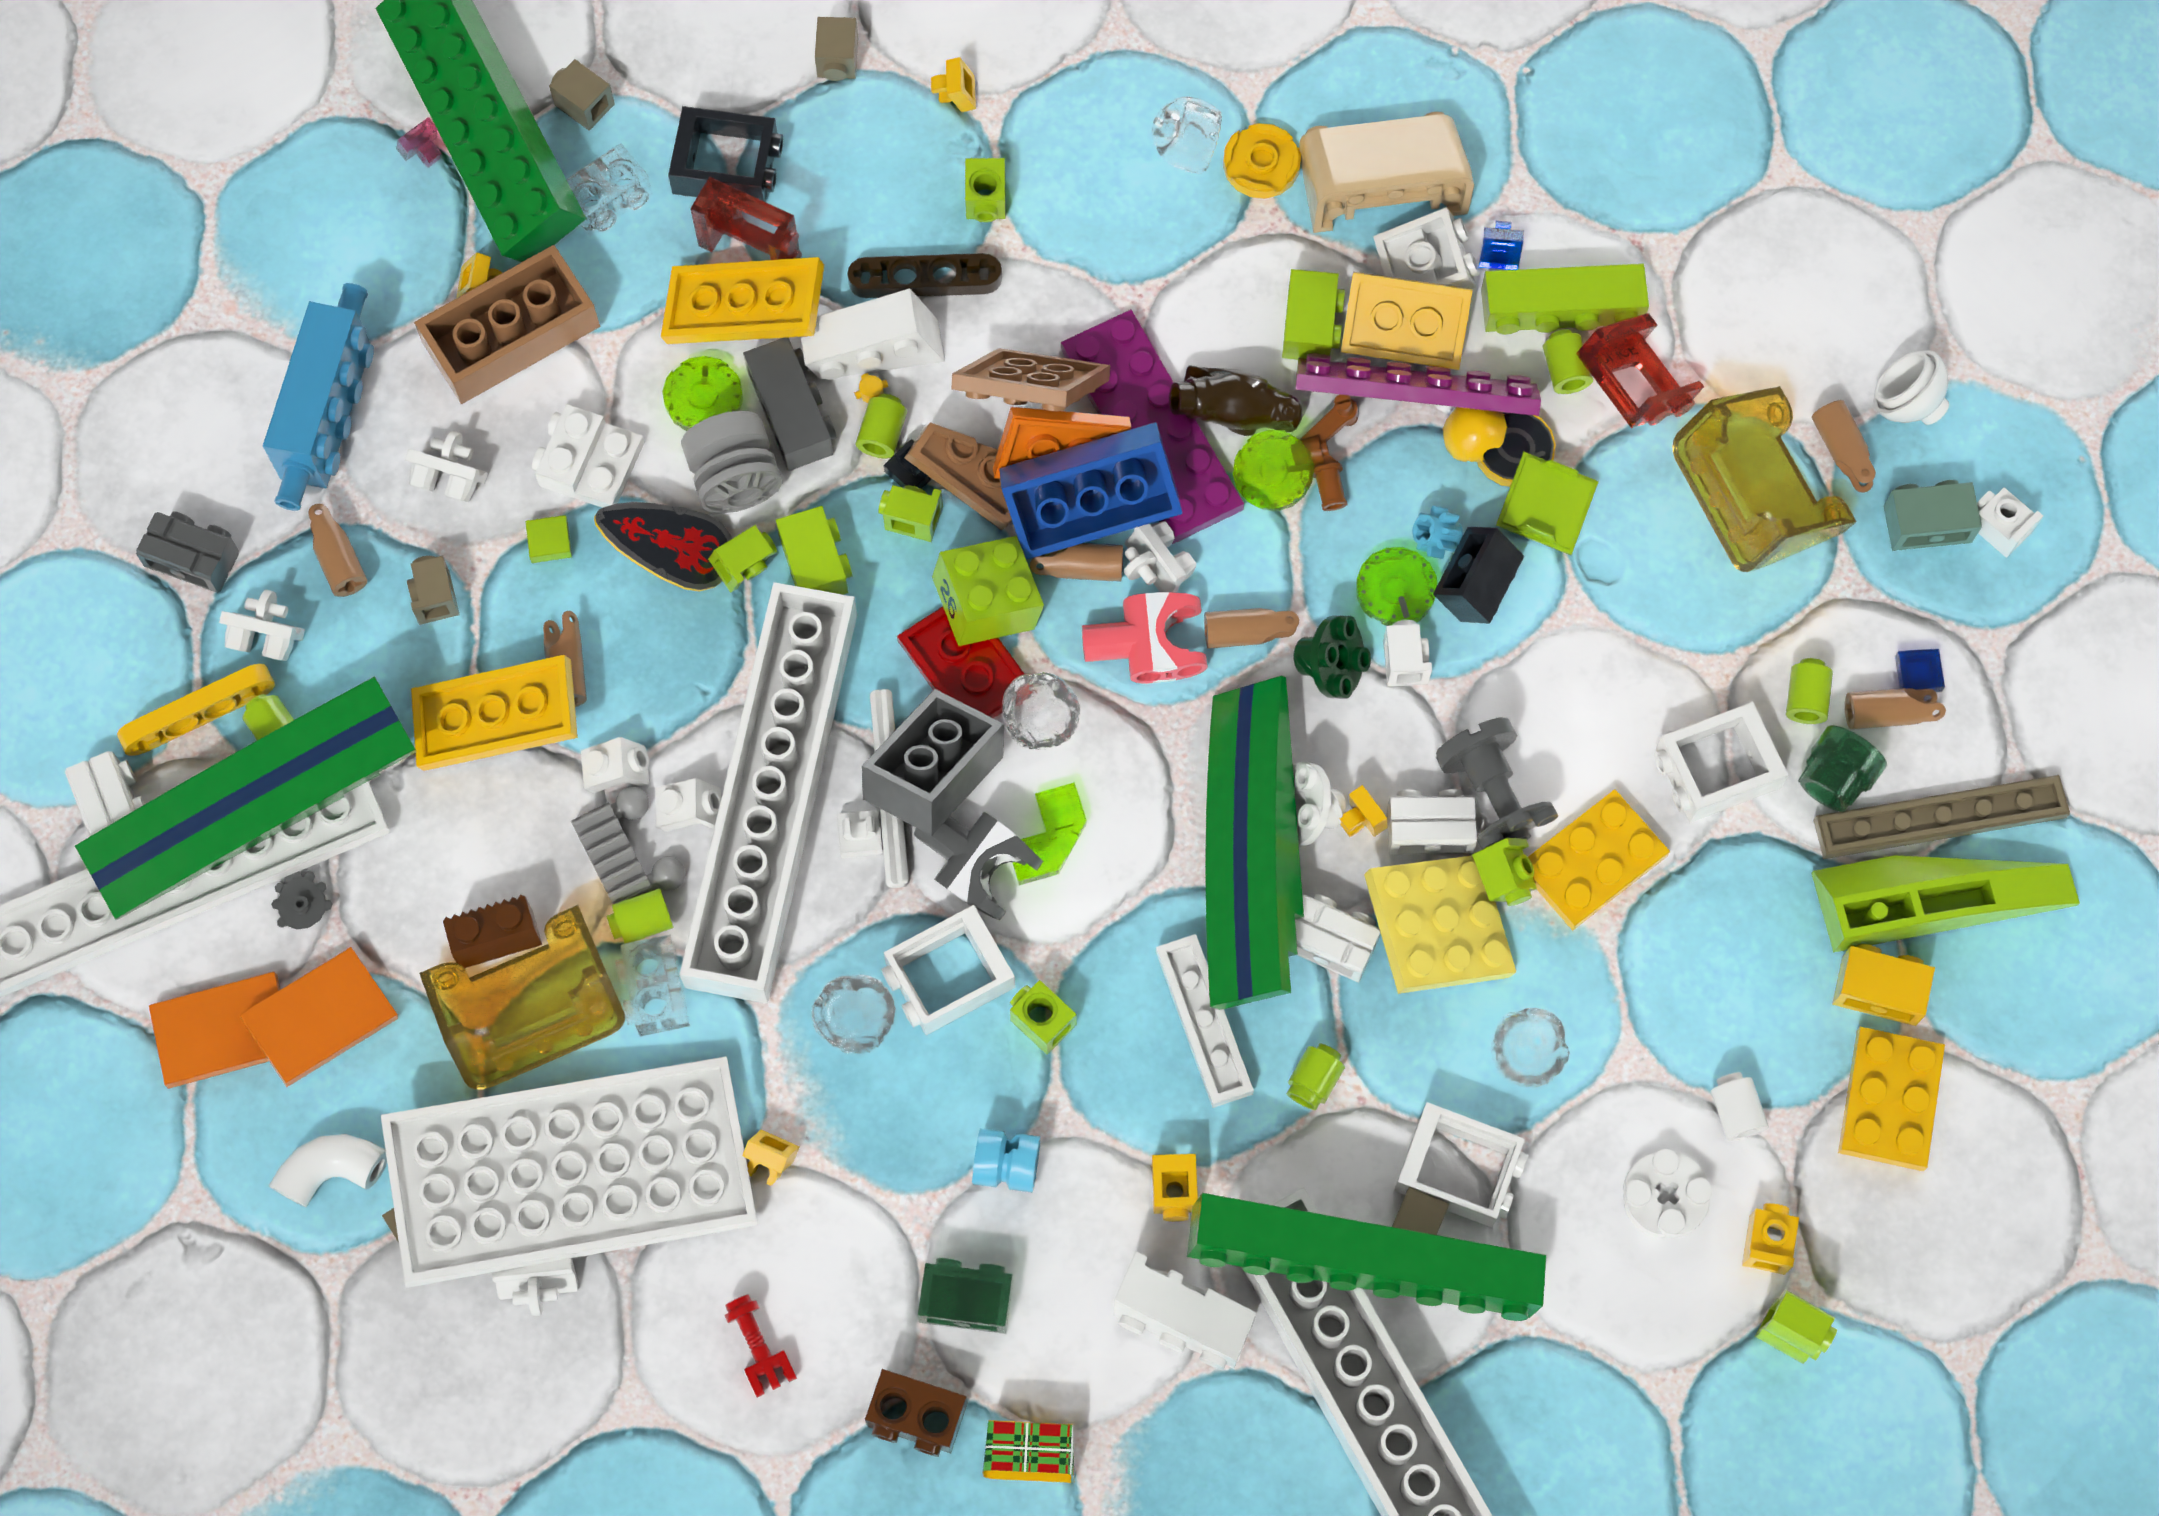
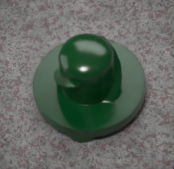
[1293,616,1371,699]

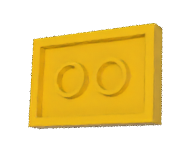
[1341,271,1472,370]
[1528,789,1670,931]
[1838,1026,1945,1171]

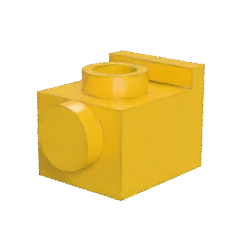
[1151,1154,1198,1222]
[1742,1203,1799,1275]

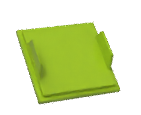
[1496,452,1599,555]

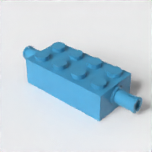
[263,283,374,511]

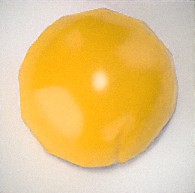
[1443,407,1507,462]

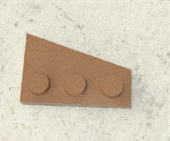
[904,422,1012,530]

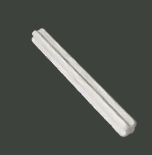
[870,689,909,888]

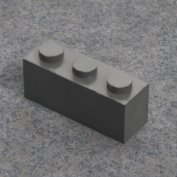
[743,338,837,471]

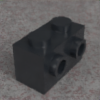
[1433,527,1524,624]

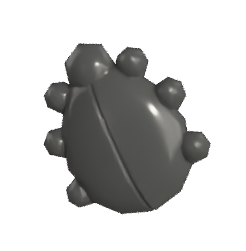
[271,871,333,930]

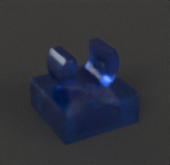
[1479,220,1524,270]

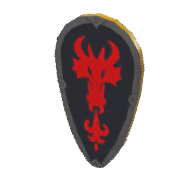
[594,502,732,592]

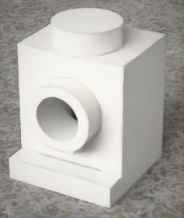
[1977,487,2043,558]
[1383,620,1432,687]

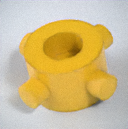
[854,373,889,403]

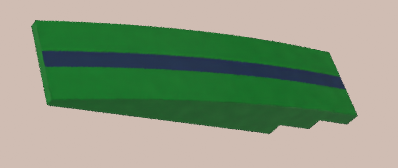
[1205,675,1304,1010]
[75,676,417,920]

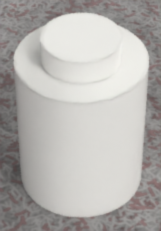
[1711,1072,1769,1141]

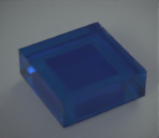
[1895,649,1945,692]

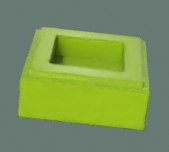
[525,515,572,563]

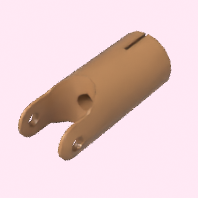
[1811,400,1876,493]
[308,504,368,597]
[1030,543,1123,582]
[1204,608,1299,649]
[543,611,587,707]
[1845,688,1946,730]

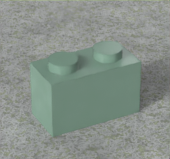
[1883,480,1982,551]

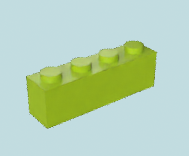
[1481,263,1649,335]

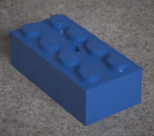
[999,422,1183,560]

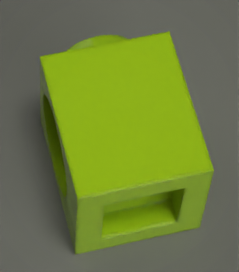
[965,158,1006,222]
[1010,980,1077,1055]

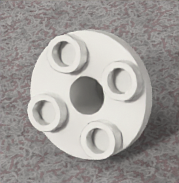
[1293,762,1346,846]

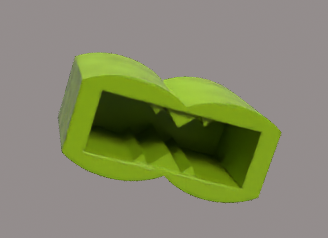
[1755,1290,1837,1364]

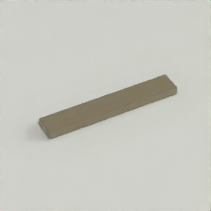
[1813,775,2070,859]

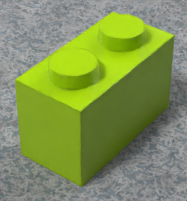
[1282,269,1345,360]
[775,506,853,595]

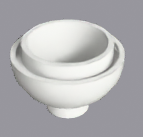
[1873,350,1949,425]

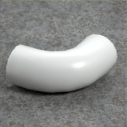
[269,1134,387,1207]

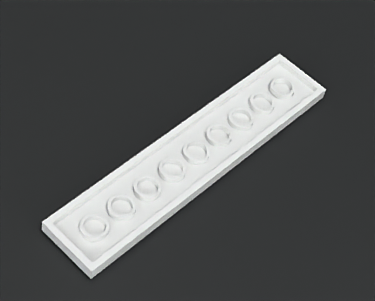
[0,781,390,998]

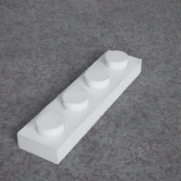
[1156,934,1254,1108]

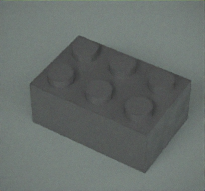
[862,689,1004,836]

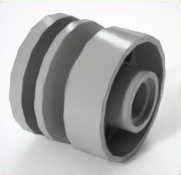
[681,411,783,514]

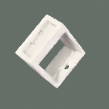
[1654,702,1788,823]
[881,905,1015,1035]
[1394,1102,1528,1228]

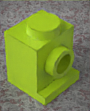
[878,485,943,542]
[708,525,777,593]
[1472,838,1537,906]

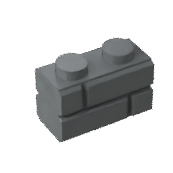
[136,511,239,593]

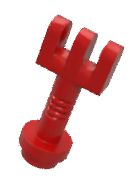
[724,1294,797,1398]

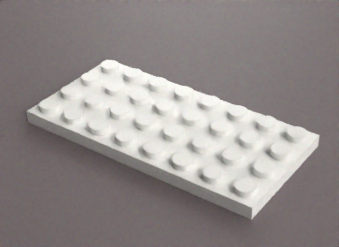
[381,1056,757,1288]

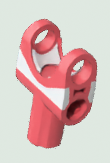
[1082,592,1208,684]

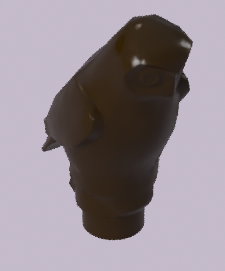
[1169,365,1303,436]

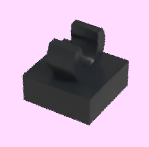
[883,439,932,489]

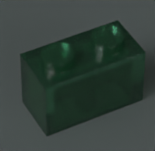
[918,1258,1013,1334]

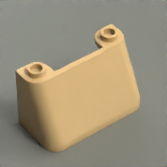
[1299,112,1474,233]

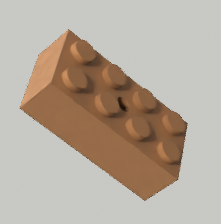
[414,245,600,404]

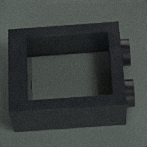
[668,106,783,206]

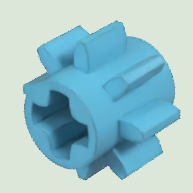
[1412,506,1463,559]

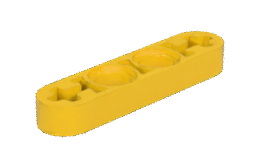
[117,663,275,756]

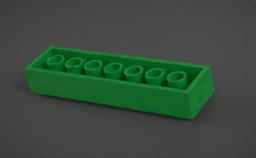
[375,0,587,262]

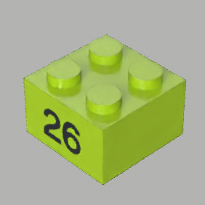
[932,536,1044,646]

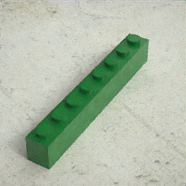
[1187,1193,1546,1321]

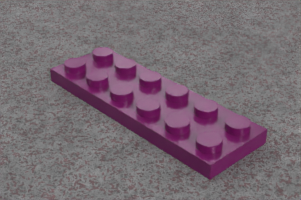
[1061,309,1244,544]
[1296,353,1541,416]

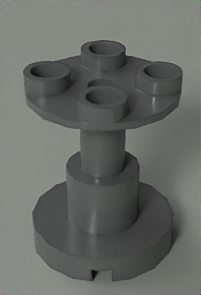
[1436,717,1559,850]

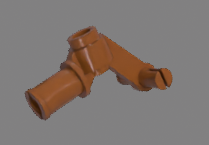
[1292,394,1358,511]

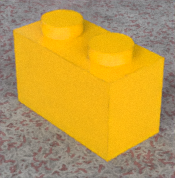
[1832,944,1935,1026]

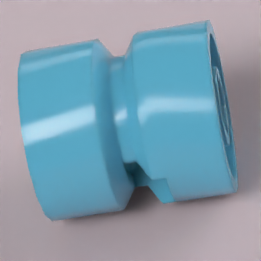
[972,1128,1041,1193]

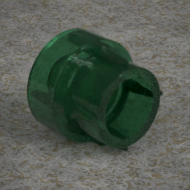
[1798,725,1887,812]

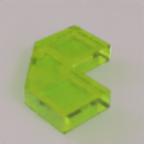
[1012,782,1087,886]

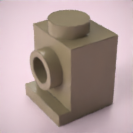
[407,556,460,625]

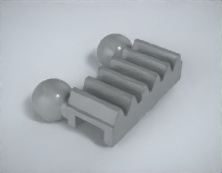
[571,787,685,904]

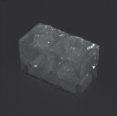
[566,143,653,237]
[615,934,690,1037]

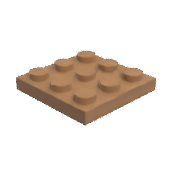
[951,348,1110,411]

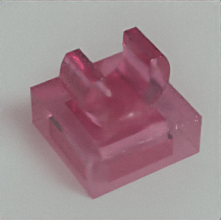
[396,117,442,168]

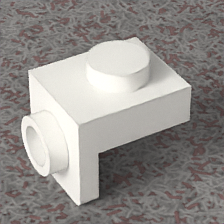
[581,737,649,793]
[656,778,722,831]

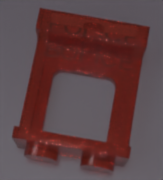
[690,177,802,260]
[1576,313,1704,428]

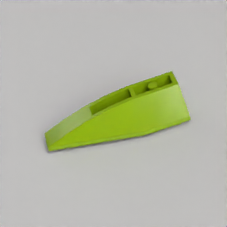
[1811,855,2080,953]

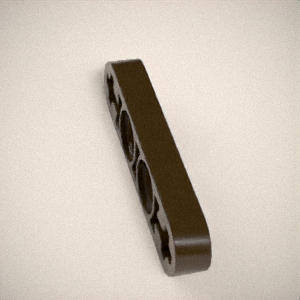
[847,253,1002,298]

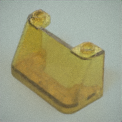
[1672,386,1857,572]
[419,905,625,1089]

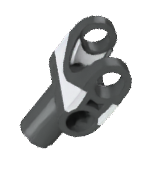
[914,812,1043,921]

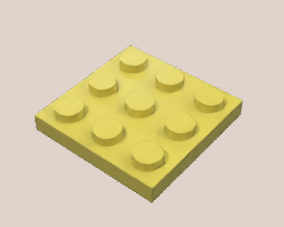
[1364,855,1516,994]

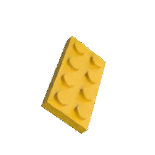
[661,257,824,344]
[411,655,578,771]

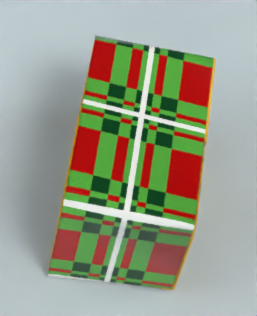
[982,1420,1074,1483]

